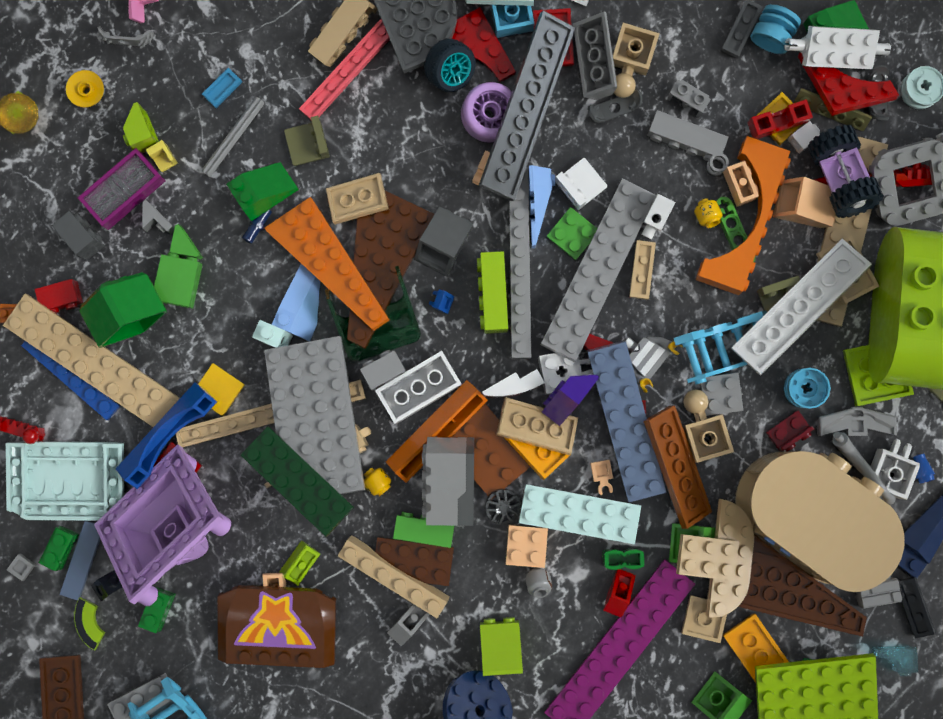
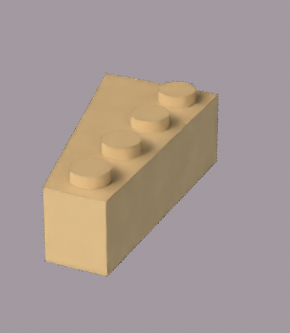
[308,0,378,67]

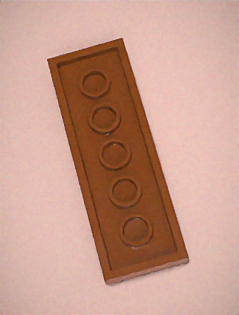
[644,405,712,529]

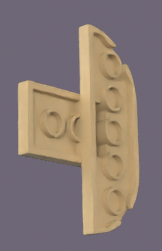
[676,499,754,618]

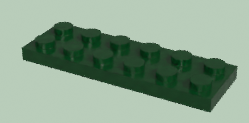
[240,426,354,537]

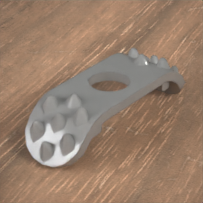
[97,26,154,47]

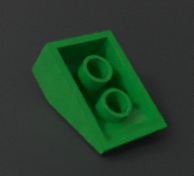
[803,0,869,33]
[226,162,299,221]

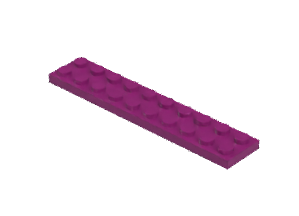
[544,559,695,719]

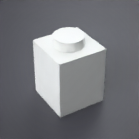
[788,121,820,153]

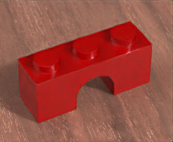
[747,99,813,139]

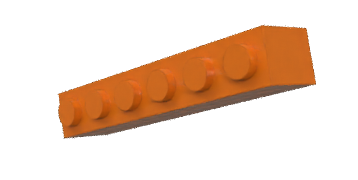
[386,380,488,483]

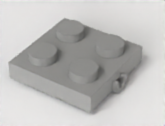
[700,372,744,416]

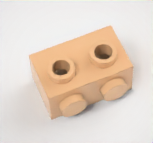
[723,161,759,207]

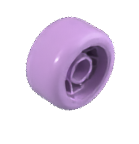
[461,82,512,142]

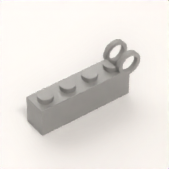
[647,110,729,176]

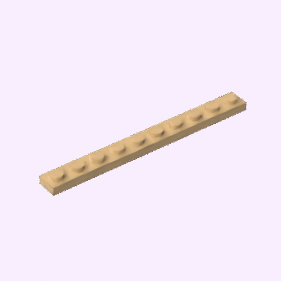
[176,380,366,448]

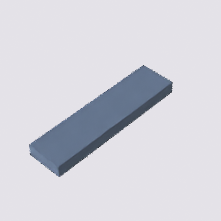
[60,520,100,601]

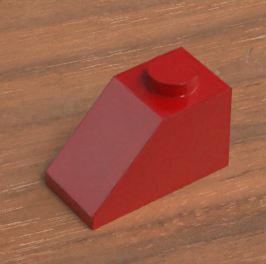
[603,569,636,618]

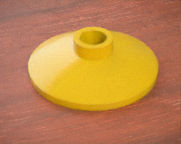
[66,70,104,108]

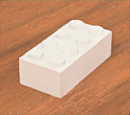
[375,351,462,424]

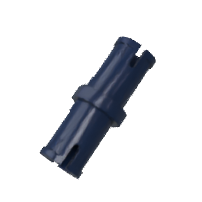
[242,210,272,244]

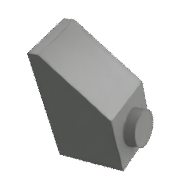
[387,604,430,646]

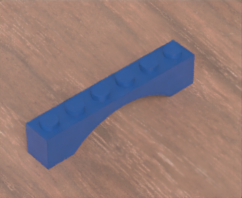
[116,382,217,489]

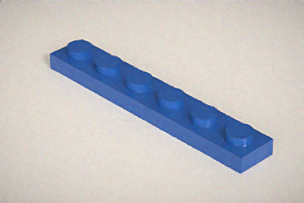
[21,341,121,420]

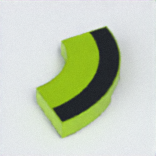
[74,597,105,651]

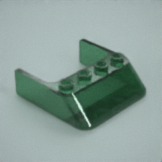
[325,266,421,361]

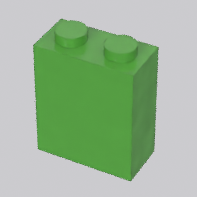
[154,253,203,309]

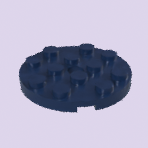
[442,670,513,719]

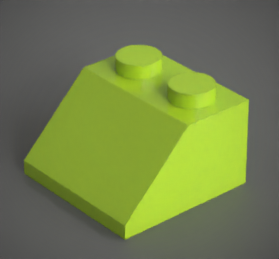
[123,102,159,154]

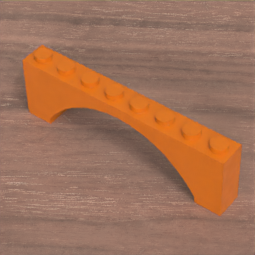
[695,136,791,295]

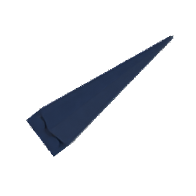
[898,495,943,578]

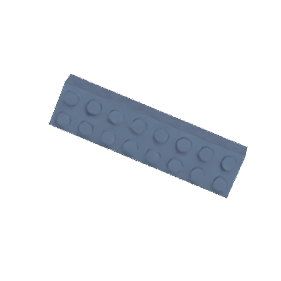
[587,340,667,502]

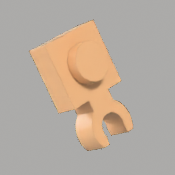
[472,150,490,186]
[590,460,613,495]

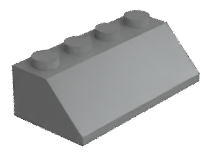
[573,12,617,100]

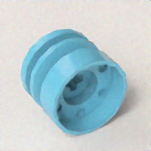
[750,4,801,54]
[784,368,831,409]

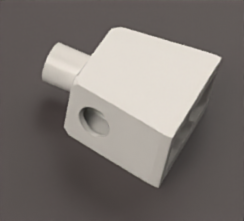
[642,194,675,239]

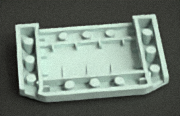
[6,441,124,521]

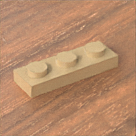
[629,240,656,300]

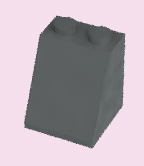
[414,206,473,277]

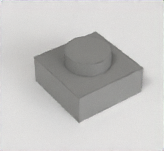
[7,553,36,581]

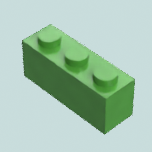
[393,512,454,548]

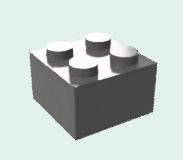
[51,211,105,260]

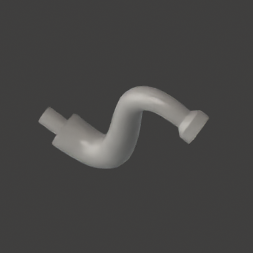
[833,432,896,505]

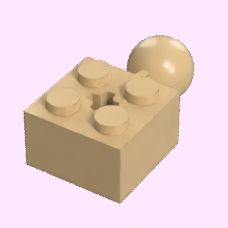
[613,23,660,98]
[682,389,734,463]

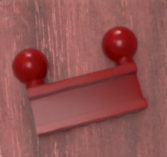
[0,416,45,444]

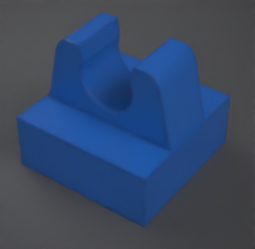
[429,289,455,314]

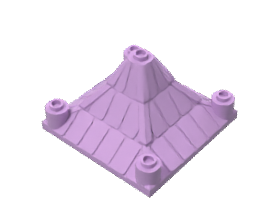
[94,444,231,606]

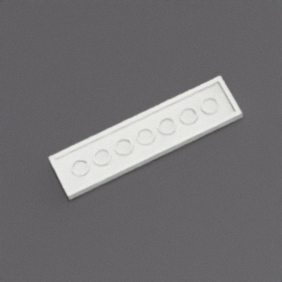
[732,239,872,375]

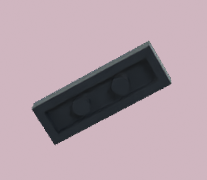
[898,576,936,638]

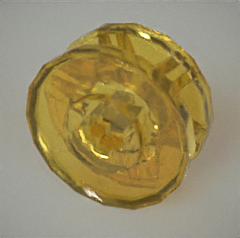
[0,93,39,133]

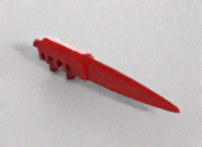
[814,163,932,187]

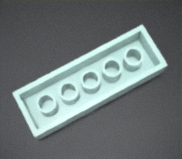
[518,484,641,544]

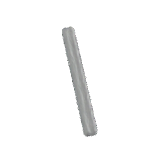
[202,97,264,177]

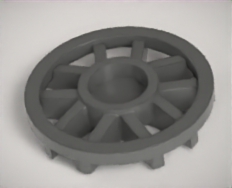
[485,489,521,525]

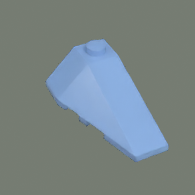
[528,165,555,249]
[272,264,321,341]

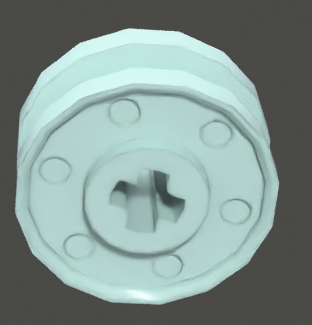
[900,66,943,109]

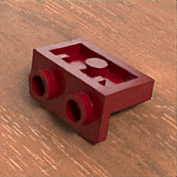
[766,410,814,452]

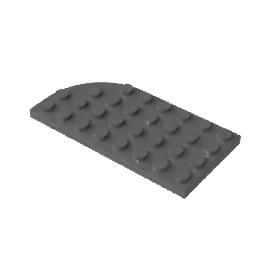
[374,0,457,74]

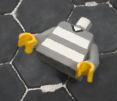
[626,336,683,393]

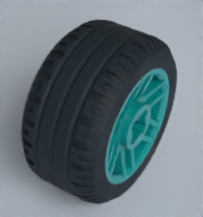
[424,39,476,92]

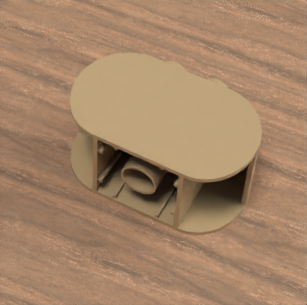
[735,451,905,592]

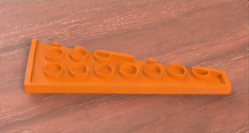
[265,197,390,331]

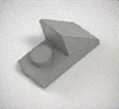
[142,199,175,234]

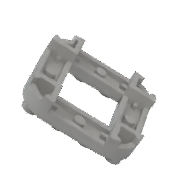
[869,138,943,226]

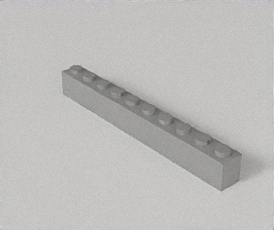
[509,167,531,359]

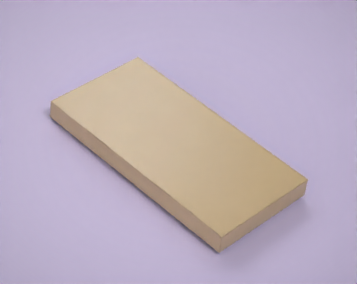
[496,397,578,455]

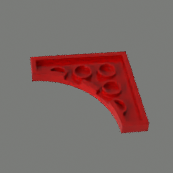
[452,8,516,83]
[798,52,899,116]

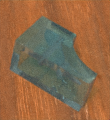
[872,646,918,676]

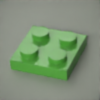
[546,207,597,261]

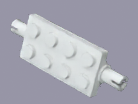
[784,26,891,69]

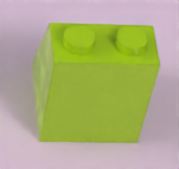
[480,617,523,676]

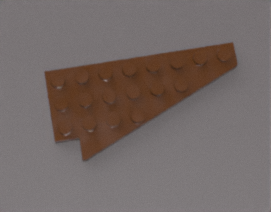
[347,191,434,349]
[738,535,867,637]

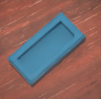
[202,68,242,108]

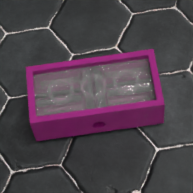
[78,148,166,230]

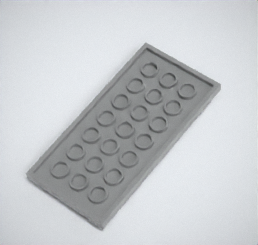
[264,336,365,504]

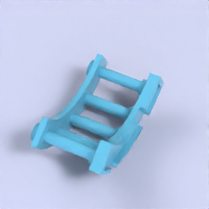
[673,311,767,385]
[127,677,207,719]

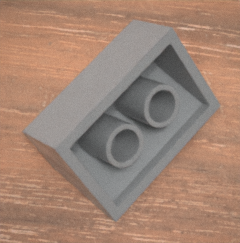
[107,673,180,719]

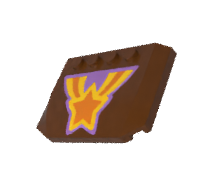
[217,585,336,668]

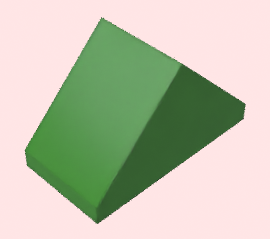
[170,224,203,260]

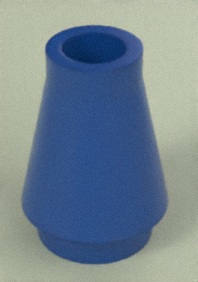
[913,454,935,484]

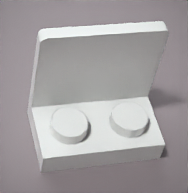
[555,158,607,210]

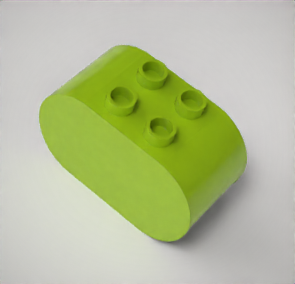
[868,227,943,390]

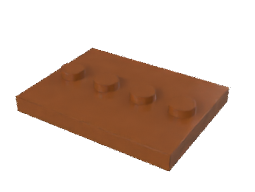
[451,404,530,500]

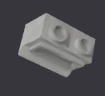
[667,80,711,118]

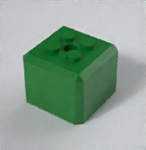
[79,272,167,348]

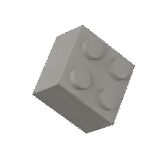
[360,350,407,392]

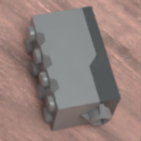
[422,437,474,527]

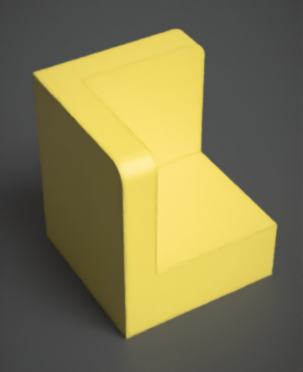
[146,140,178,172]

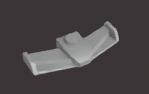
[817,407,897,436]

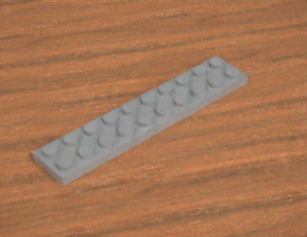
[540,178,656,362]

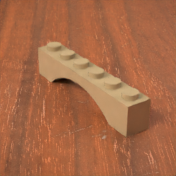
[338,535,450,618]

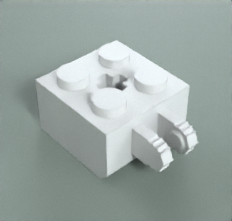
[538,353,593,395]
[870,439,920,500]

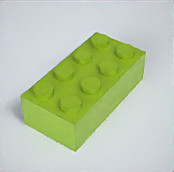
[477,251,508,334]

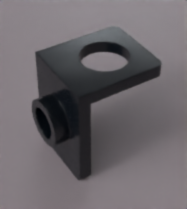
[91,570,122,601]

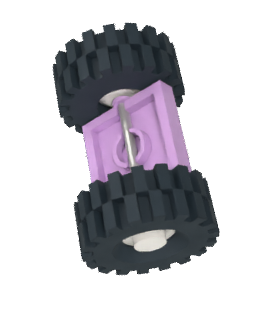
[808,125,884,218]

